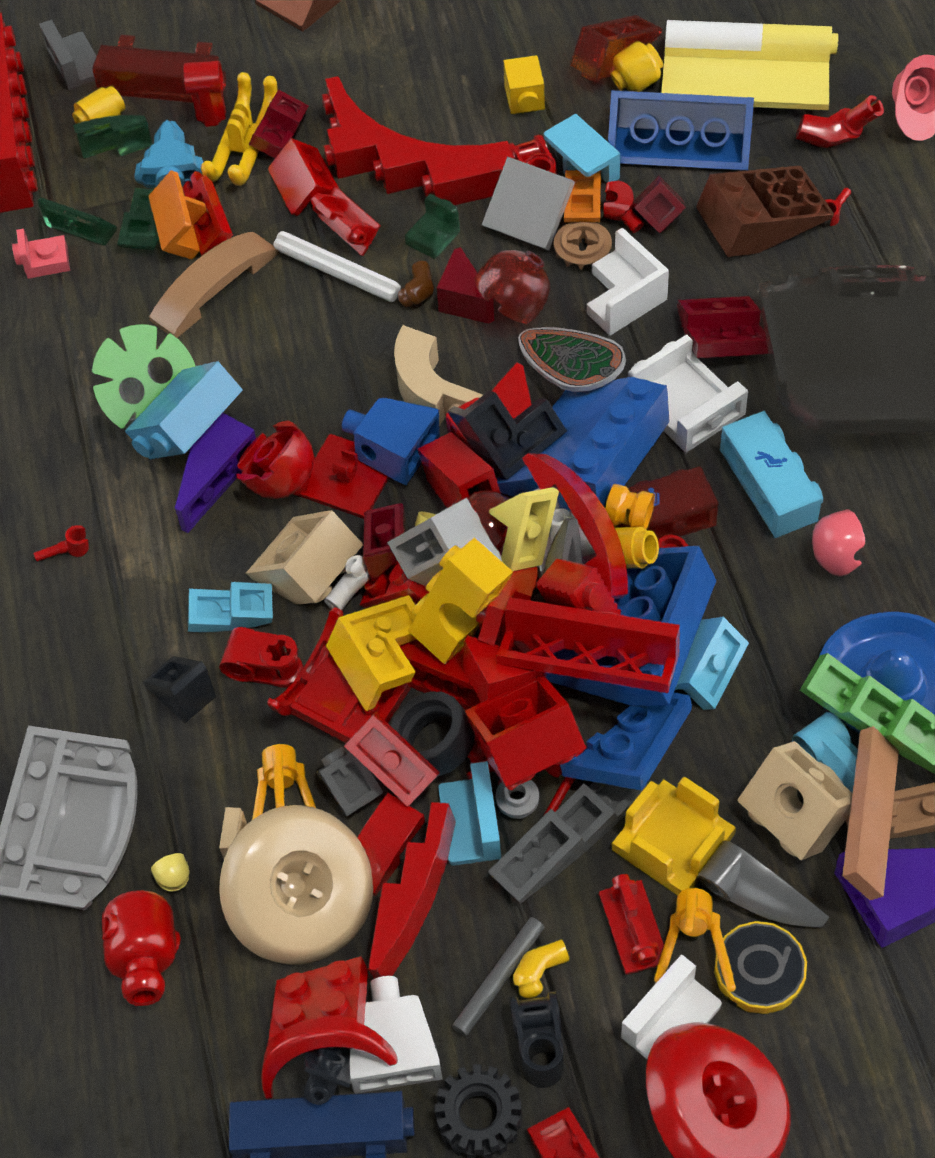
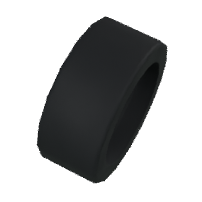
[391,692,475,777]

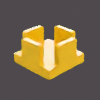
[612,777,736,896]

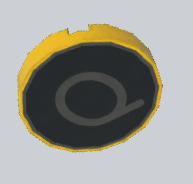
[714,921,807,1014]

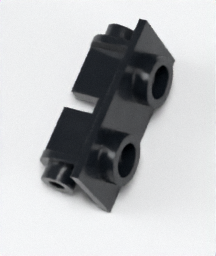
[304,1047,351,1105]

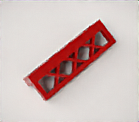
[497,597,680,693]

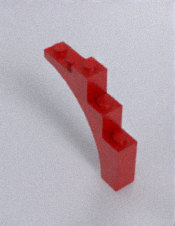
[321,76,514,210]

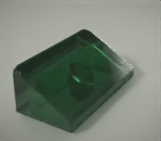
[38,197,117,246]

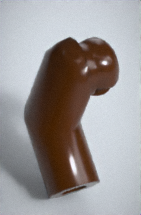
[398,261,434,307]

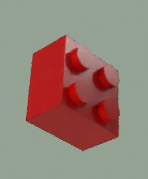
[465,674,586,787]

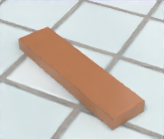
[842,726,899,900]

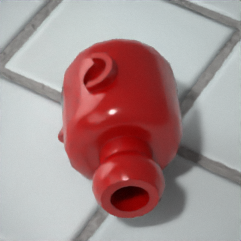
[102,890,180,1006]

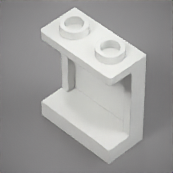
[628,335,748,453]

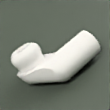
[324,555,370,611]

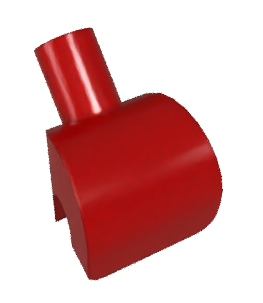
[604,181,644,233]

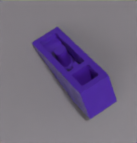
[175,412,256,533]

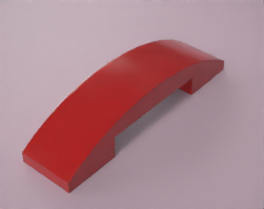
[522,453,628,599]

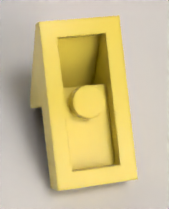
[489,487,559,571]

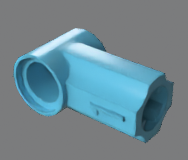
[792,712,858,793]

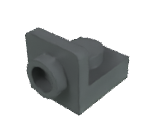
[316,747,383,816]

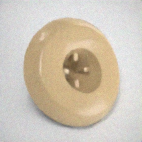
[219,805,373,965]

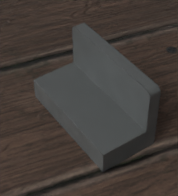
[39,19,105,90]

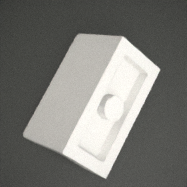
[621,954,722,1060]

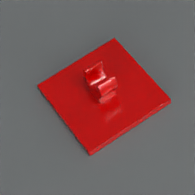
[297,434,390,519]

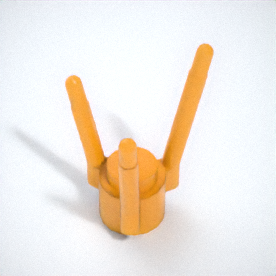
[252,744,316,820]
[654,888,736,992]

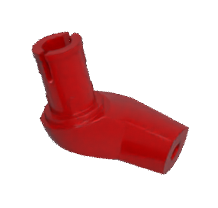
[796,95,884,148]

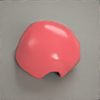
[812,509,865,577]

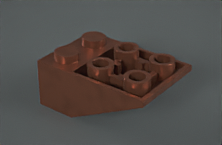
[696,166,834,257]

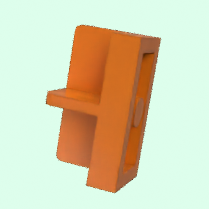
[149,170,206,260]

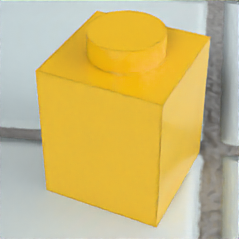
[503,55,545,114]

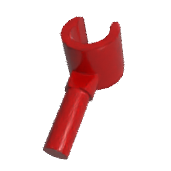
[825,188,851,226]
[34,525,89,562]

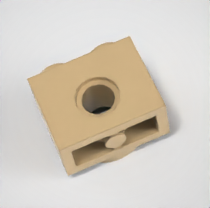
[737,741,852,860]

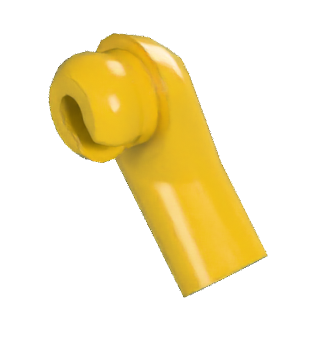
[513,939,569,998]

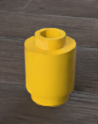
[72,86,126,134]
[615,527,659,569]

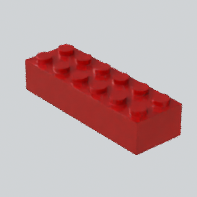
[0,13,38,213]

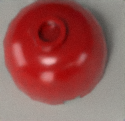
[236,420,315,500]

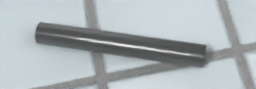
[452,917,545,1037]

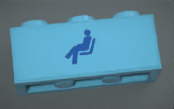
[720,411,823,538]

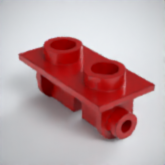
[311,186,381,256]
[599,874,664,975]

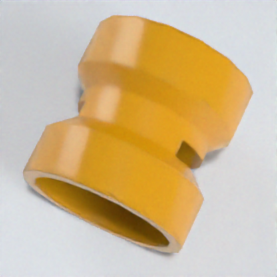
[605,484,655,530]

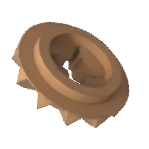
[554,222,612,270]

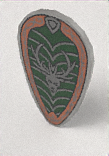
[518,327,626,392]

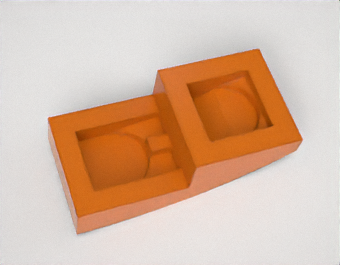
[564,170,601,222]

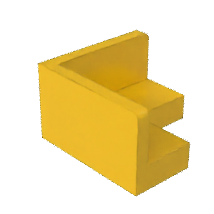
[326,595,417,711]

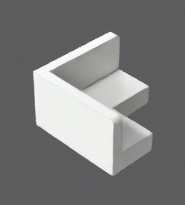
[587,228,669,336]

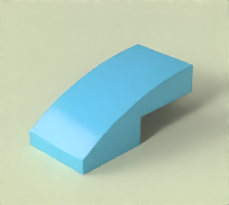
[188,582,273,632]

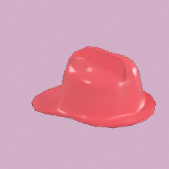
[892,55,935,141]

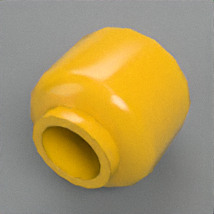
[610,41,663,92]

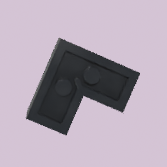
[448,390,567,480]

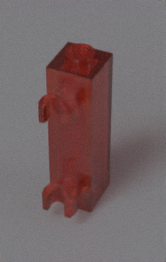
[92,34,226,103]

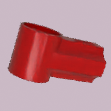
[184,61,226,127]

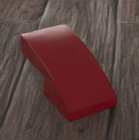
[249,89,309,158]

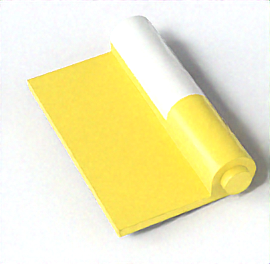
[661,20,838,110]

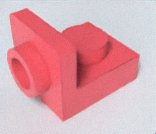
[12,228,70,279]

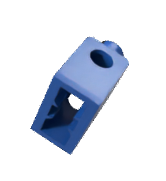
[342,398,440,485]

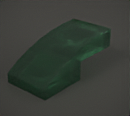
[72,115,153,159]
[117,188,159,250]

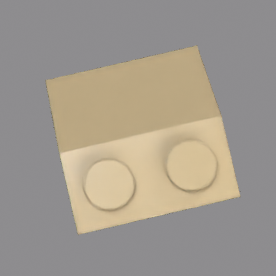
[246,510,363,604]

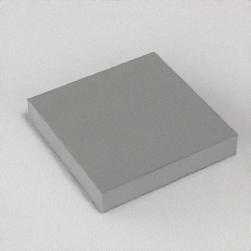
[482,157,575,251]

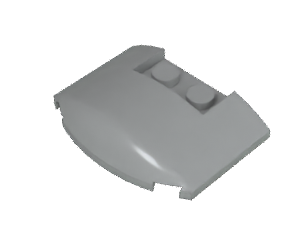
[0,726,137,910]

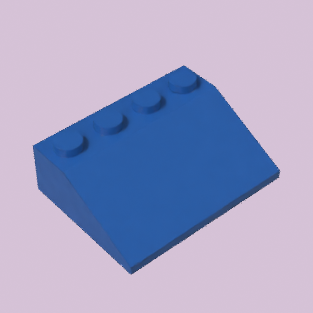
[497,377,670,513]
[546,546,716,706]

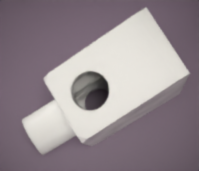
[350,976,443,1094]

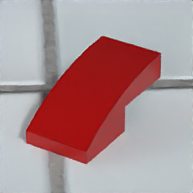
[357,793,425,897]

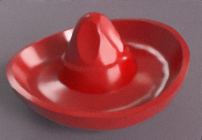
[646,1022,791,1158]

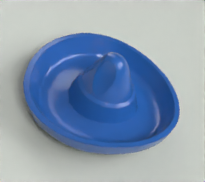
[820,612,935,734]

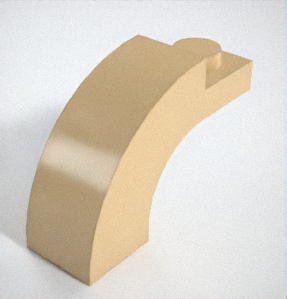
[394,325,483,426]

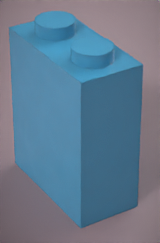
[125,361,243,459]

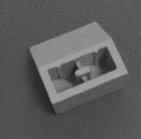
[387,498,502,586]

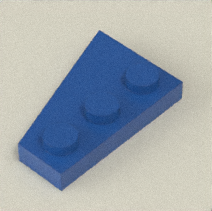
[560,693,692,791]

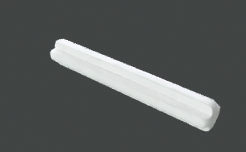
[273,231,401,302]

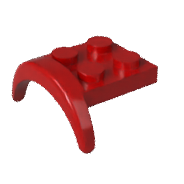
[267,607,411,743]
[262,956,398,1099]

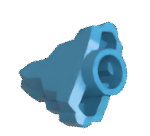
[135,120,203,188]

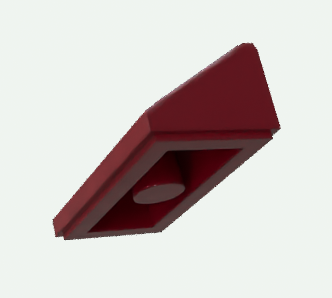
[363,503,405,580]

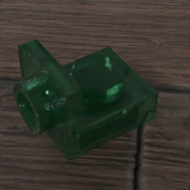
[405,194,460,259]

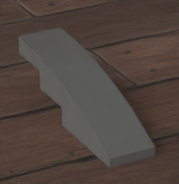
[488,782,647,904]

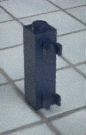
[229,1091,415,1158]

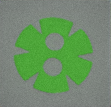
[92,324,195,429]

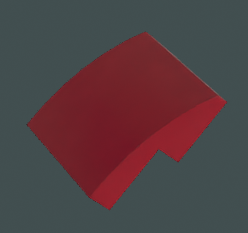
[677,296,771,358]

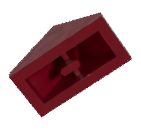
[437,247,495,323]

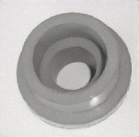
[496,780,539,819]

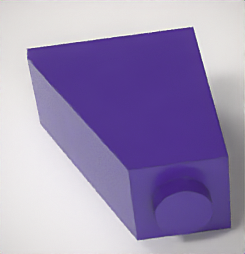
[834,848,935,948]

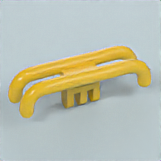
[201,72,278,186]

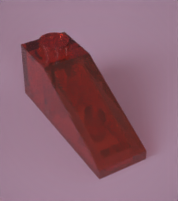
[570,15,663,81]

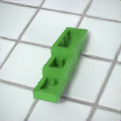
[799,653,935,774]

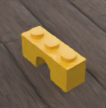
[408,537,513,664]

